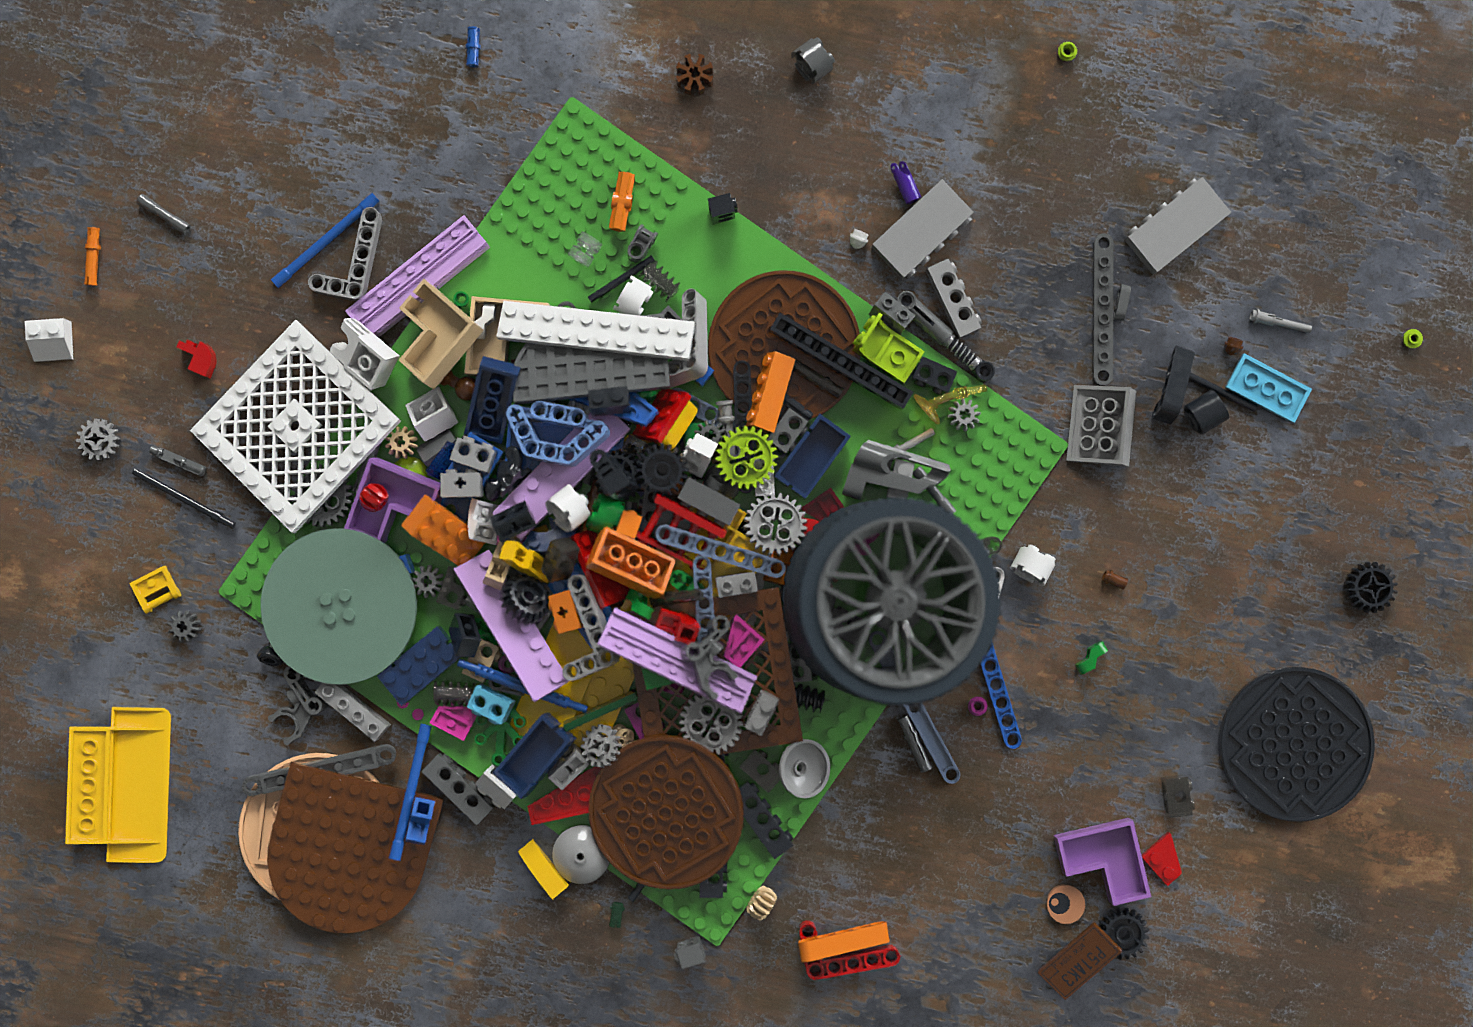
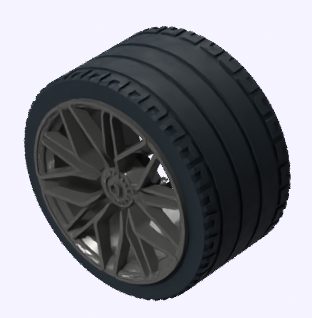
[782,498,1001,706]

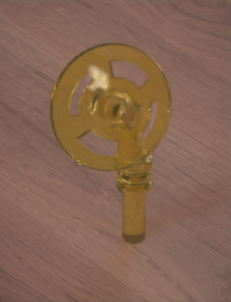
[913,384,987,425]

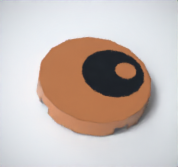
[1046,884,1085,924]

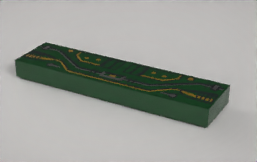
[563,689,637,732]

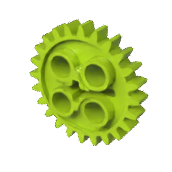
[714,426,778,489]

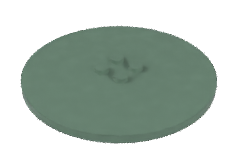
[261,529,417,684]

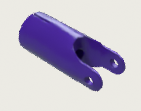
[890,161,922,205]

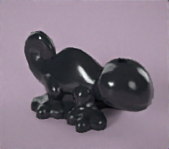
[484,446,532,501]

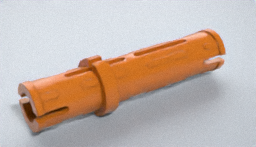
[84,227,101,286]

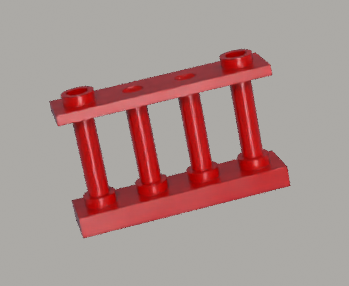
[636,492,727,570]

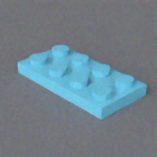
[1225,353,1312,423]

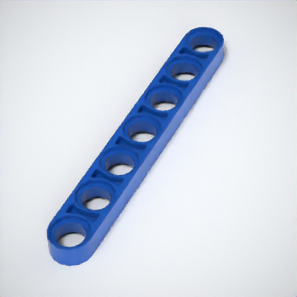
[980,645,1022,749]

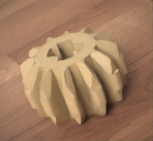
[385,426,418,459]
[746,886,777,921]

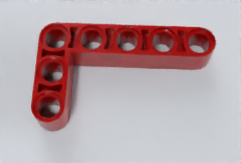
[799,920,900,980]

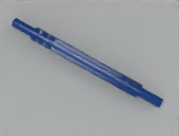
[457,659,588,713]

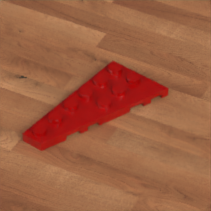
[527,766,602,825]

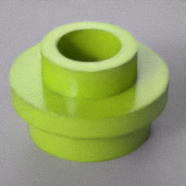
[1058,42,1077,61]
[1403,329,1423,348]

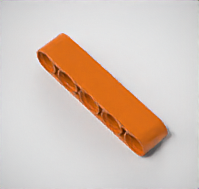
[798,921,890,962]

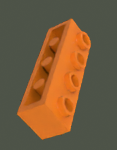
[746,351,795,433]

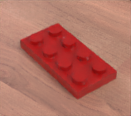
[569,530,629,609]

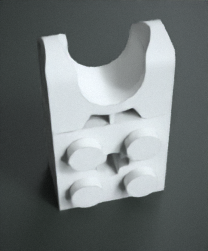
[330,318,399,390]

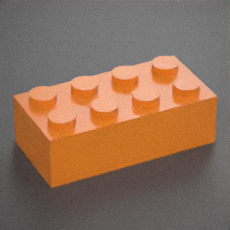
[401,494,485,566]
[585,527,676,599]

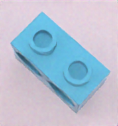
[467,684,515,725]

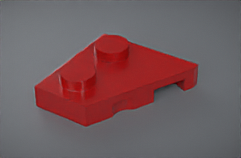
[1141,832,1182,886]

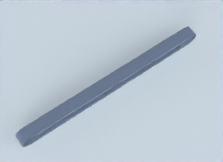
[868,631,960,784]

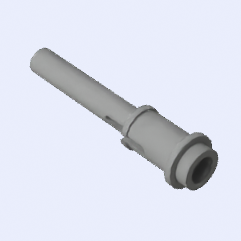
[1249,309,1312,333]
[893,428,935,460]

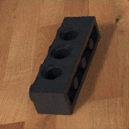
[739,780,794,859]

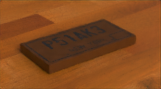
[1038,922,1122,1000]

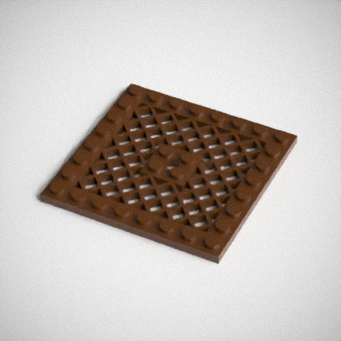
[624,587,803,755]

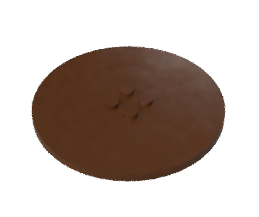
[708,270,861,424]
[589,735,744,889]

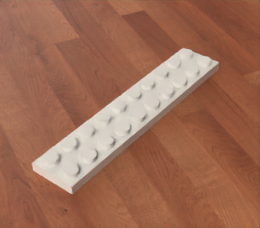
[497,301,695,361]

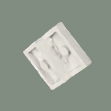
[468,498,499,545]

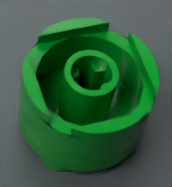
[585,494,625,534]

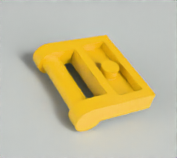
[129,566,181,614]

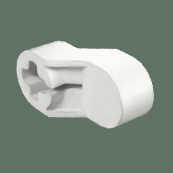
[474,303,496,339]

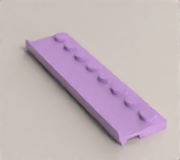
[345,215,490,338]
[492,412,631,541]
[453,550,569,702]
[597,608,757,714]

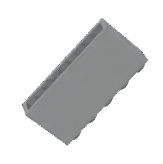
[1125,177,1231,275]
[871,179,974,280]

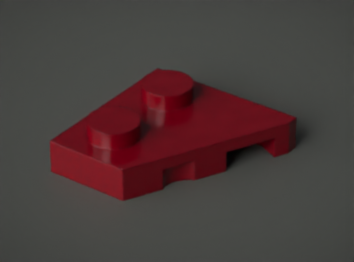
[801,487,845,521]

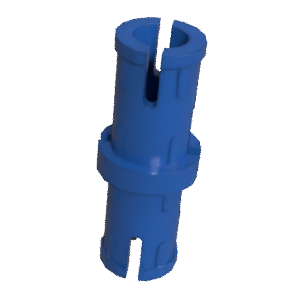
[465,26,481,67]

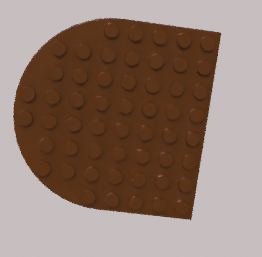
[267,762,444,933]

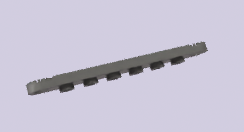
[1092,233,1114,386]
[242,744,396,796]

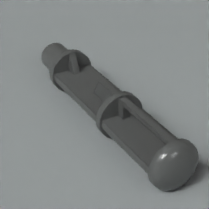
[149,446,206,477]

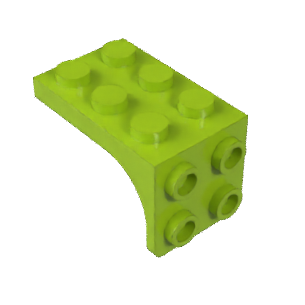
[852,313,925,384]

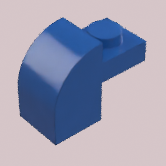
[405,797,435,845]

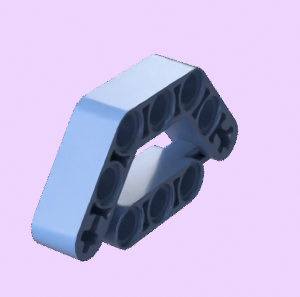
[506,401,610,467]

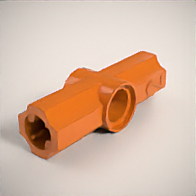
[609,171,635,232]

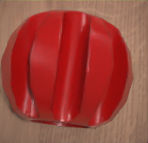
[359,483,389,512]

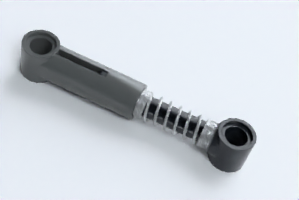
[896,291,995,382]

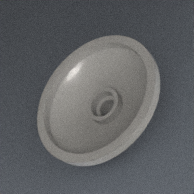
[779,739,830,798]
[552,825,609,884]

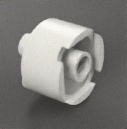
[613,275,653,316]
[545,485,591,532]
[1010,544,1056,586]

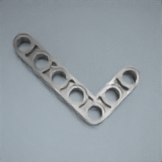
[308,207,382,301]
[669,288,708,388]
[562,575,620,681]

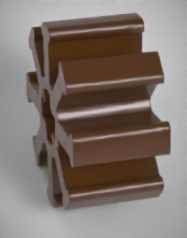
[676,54,713,95]

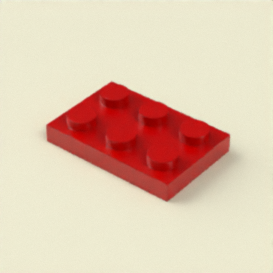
[632,389,691,444]

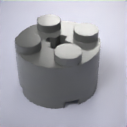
[791,37,835,84]

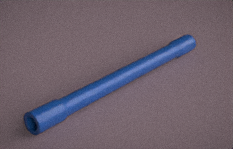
[271,193,380,288]
[389,724,432,861]

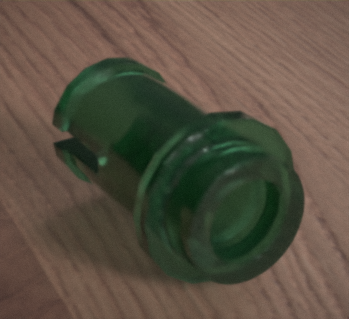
[609,902,625,928]

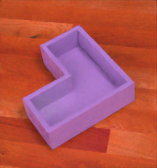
[344,457,442,543]
[1053,818,1151,906]

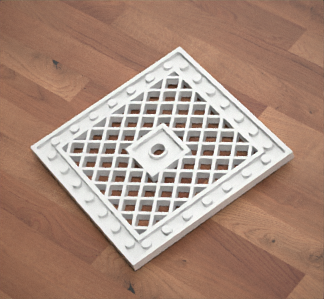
[190,320,401,534]

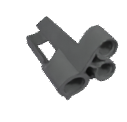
[842,440,951,500]

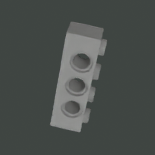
[926,259,982,339]
[315,683,391,741]

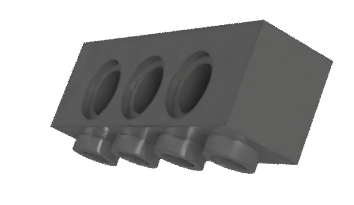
[421,753,495,825]

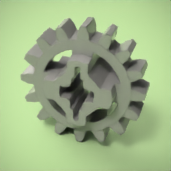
[76,419,120,461]
[581,724,622,768]

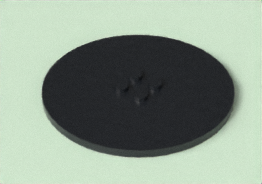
[1219,667,1375,822]

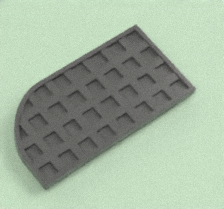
[513,313,671,404]

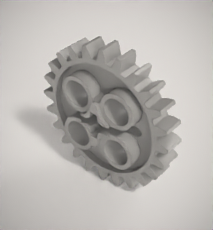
[744,493,807,556]
[679,694,744,754]

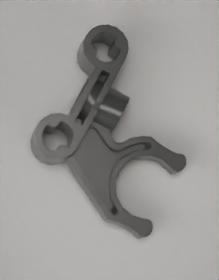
[680,616,738,700]
[268,666,328,745]

